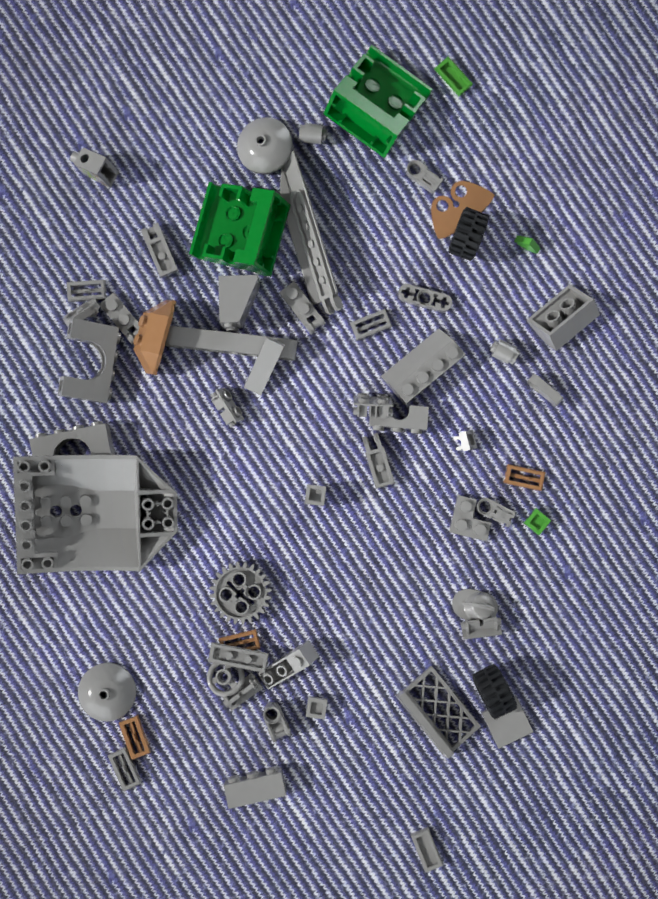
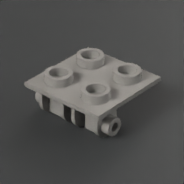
[353,393,393,418]

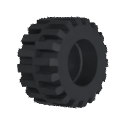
[449,207,489,261]
[472,664,517,720]

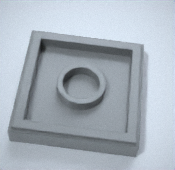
[481,695,533,749]

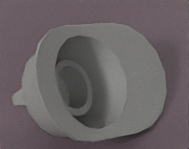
[452,589,498,623]

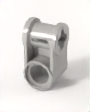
[263,702,292,743]

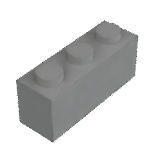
[223,766,287,809]

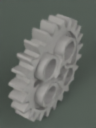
[209,561,272,625]

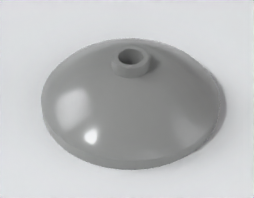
[237,117,293,174]
[78,663,136,722]

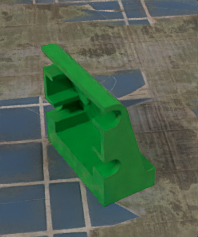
[323,45,433,159]
[189,182,291,277]

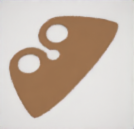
[431,181,494,239]

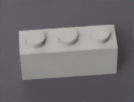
[527,284,600,351]

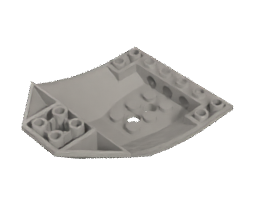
[13,455,178,574]

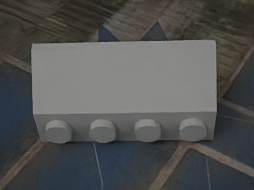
[380,329,466,406]

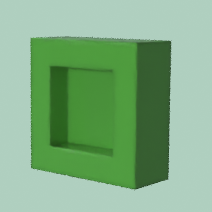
[523,508,551,535]

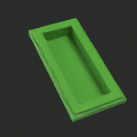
[434,57,473,96]

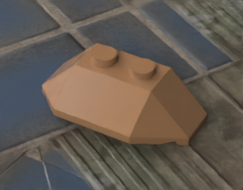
[133,300,176,375]

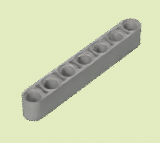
[165,326,298,361]

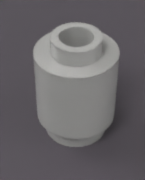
[299,123,327,144]
[490,339,520,364]

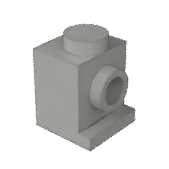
[305,484,326,506]

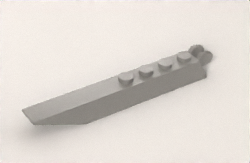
[280,151,343,315]

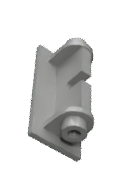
[210,387,245,428]
[460,616,502,640]
[222,672,263,711]

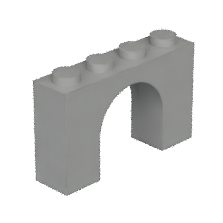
[57,318,121,404]
[29,421,115,456]

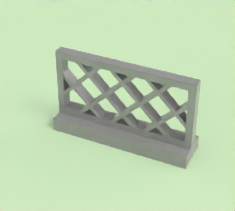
[395,666,481,759]

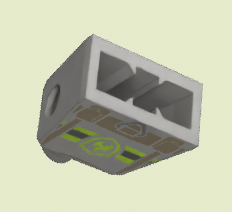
[70,148,119,188]

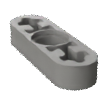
[398,284,452,313]

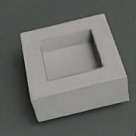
[306,696,327,720]

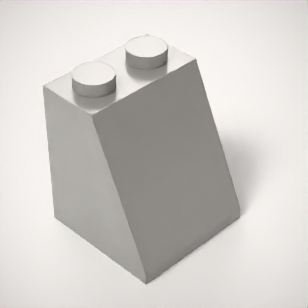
[218,275,260,332]

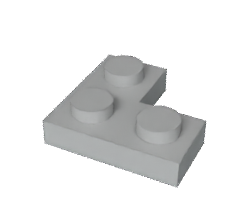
[449,495,491,541]

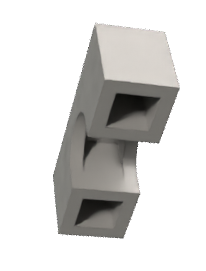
[369,405,429,434]

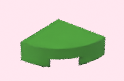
[514,235,540,254]

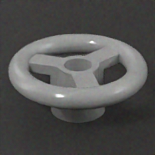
[207,663,245,697]

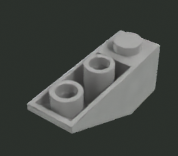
[258,640,319,690]

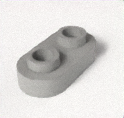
[63,299,100,326]

